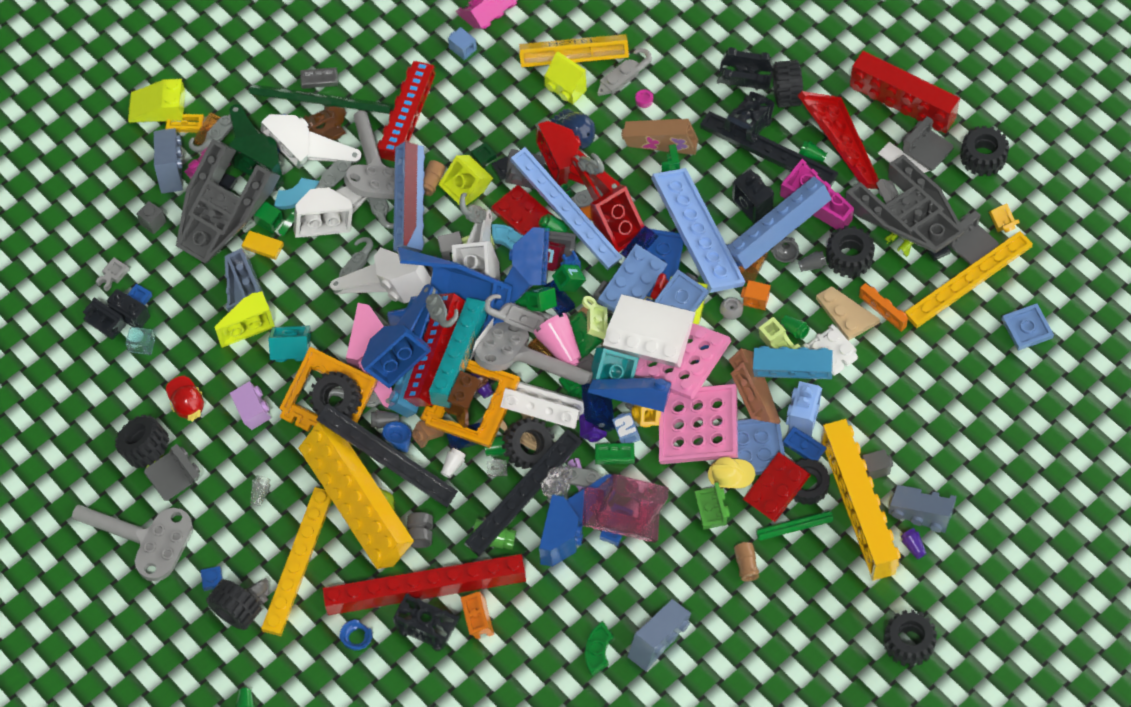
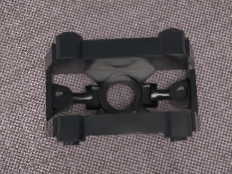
[717,47,774,92]
[723,91,775,143]
[393,593,460,651]

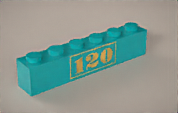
[429,297,487,408]

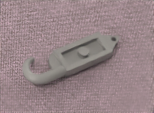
[597,48,652,96]
[485,294,545,333]

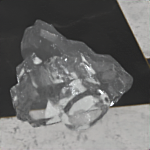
[540,465,573,500]

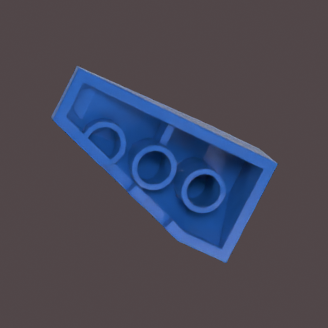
[588,378,671,412]

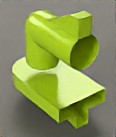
[885,234,913,257]

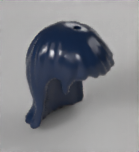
[551,109,595,149]

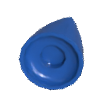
[381,421,411,453]

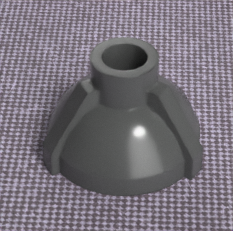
[771,237,799,263]
[246,578,268,605]

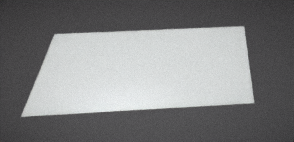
[878,142,930,173]
[470,318,494,360]

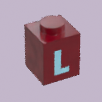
[547,241,565,271]

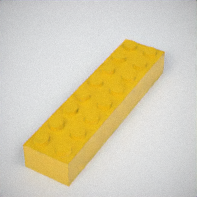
[821,419,900,581]
[298,422,414,569]

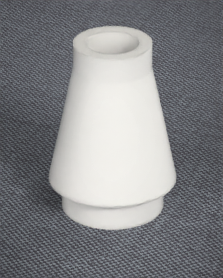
[440,448,466,478]

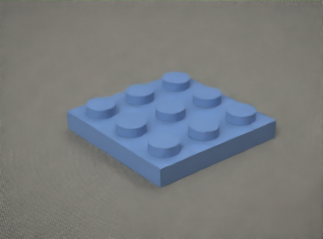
[720,419,785,475]

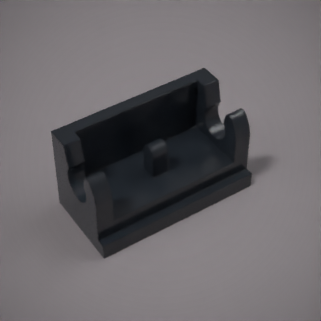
[83,297,126,340]

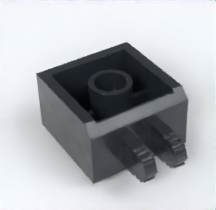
[732,169,774,224]

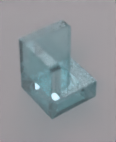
[126,327,156,355]

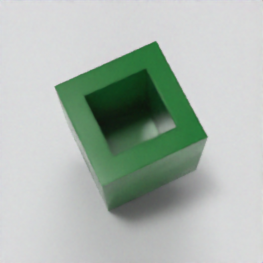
[253,201,284,234]
[552,264,586,292]
[525,286,557,312]

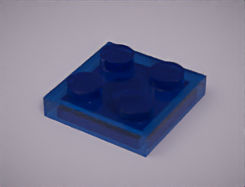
[581,383,615,432]

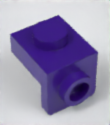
[579,413,607,442]

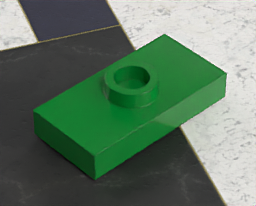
[595,443,635,465]

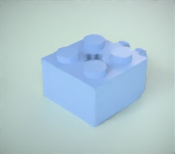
[786,381,822,437]

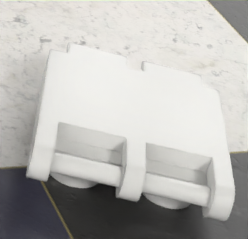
[802,324,858,376]

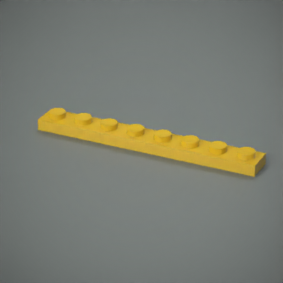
[905,231,1033,328]
[261,487,332,636]

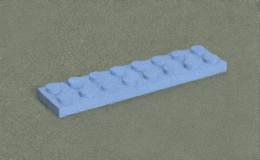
[651,168,745,293]

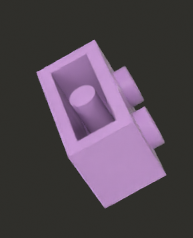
[230,381,271,430]

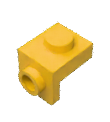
[989,203,1020,233]

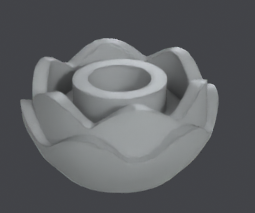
[720,297,744,320]

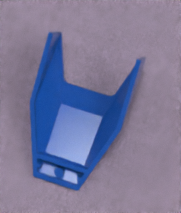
[387,247,512,332]

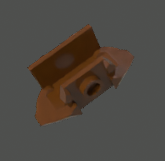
[303,107,346,140]
[444,371,489,428]

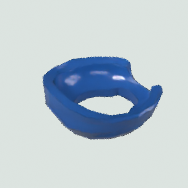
[340,619,372,650]

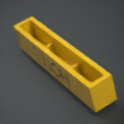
[519,34,629,67]

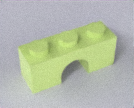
[758,317,801,349]

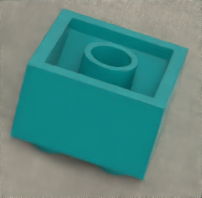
[268,325,311,362]
[591,347,639,380]

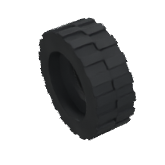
[793,459,830,505]

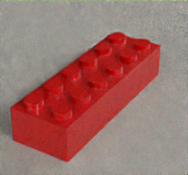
[850,51,960,134]

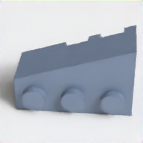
[154,128,183,194]
[225,248,267,312]
[888,485,957,533]
[628,599,691,671]

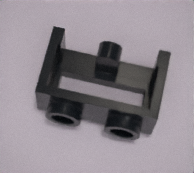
[107,289,150,331]

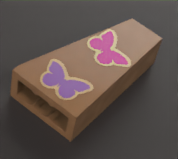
[622,119,698,155]

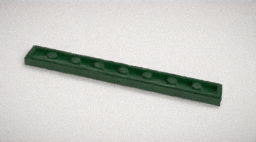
[249,85,394,114]

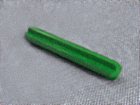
[756,511,833,541]

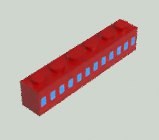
[377,60,435,162]
[403,293,465,407]

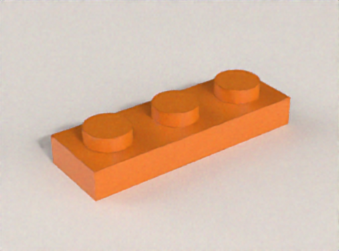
[859,283,908,332]

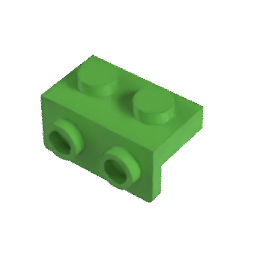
[695,482,730,530]

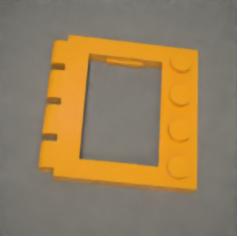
[279,347,378,432]
[420,360,521,448]

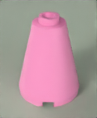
[533,313,581,366]

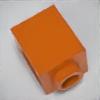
[741,280,771,310]

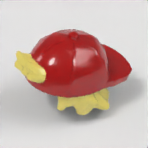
[166,376,204,422]

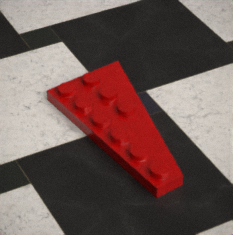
[798,91,879,189]

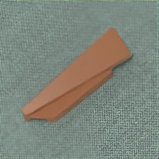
[729,348,781,424]

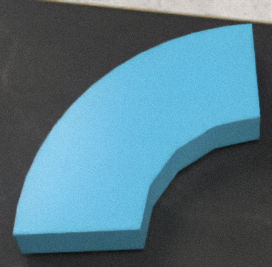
[274,178,319,210]
[492,224,523,250]

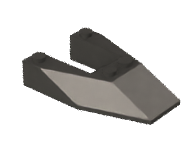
[176,139,280,264]
[846,155,964,253]

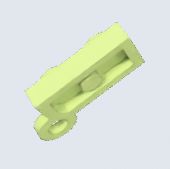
[582,296,608,339]

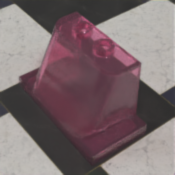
[582,474,668,543]

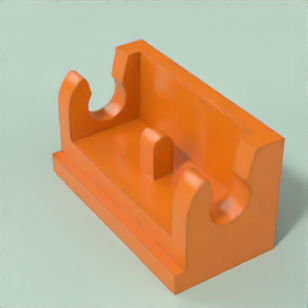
[461,591,495,639]

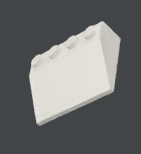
[603,294,695,368]

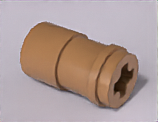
[423,160,446,196]
[734,542,759,581]

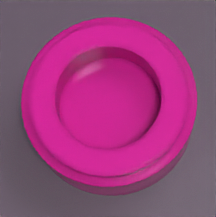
[635,89,653,108]

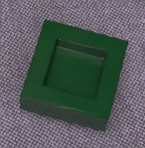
[471,142,497,167]

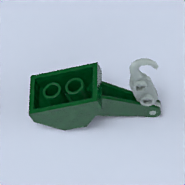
[189,104,284,191]

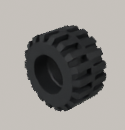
[773,60,803,108]
[960,126,1009,176]
[826,226,875,278]
[309,371,362,419]
[115,415,169,468]
[502,418,555,469]
[206,579,261,630]
[884,610,937,667]

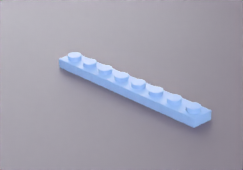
[510,147,622,270]

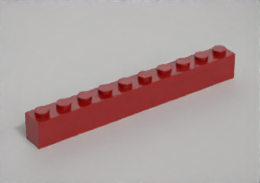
[323,554,526,616]

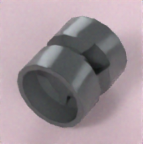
[407,512,433,548]

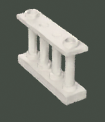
[500,382,589,429]

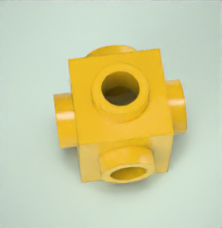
[631,405,661,427]

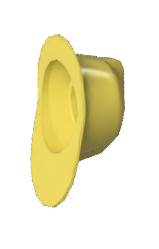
[708,457,755,488]

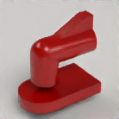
[651,273,669,299]

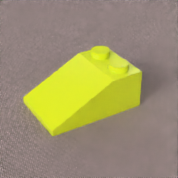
[128,79,185,123]
[215,291,275,348]

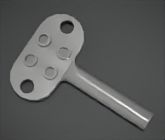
[344,111,395,199]
[474,322,593,387]
[72,505,193,581]

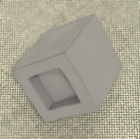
[437,231,463,260]

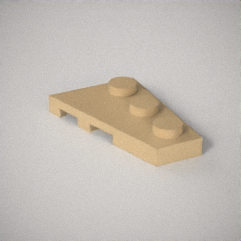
[816,287,880,341]

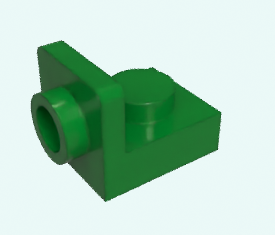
[661,144,680,172]
[559,377,588,397]

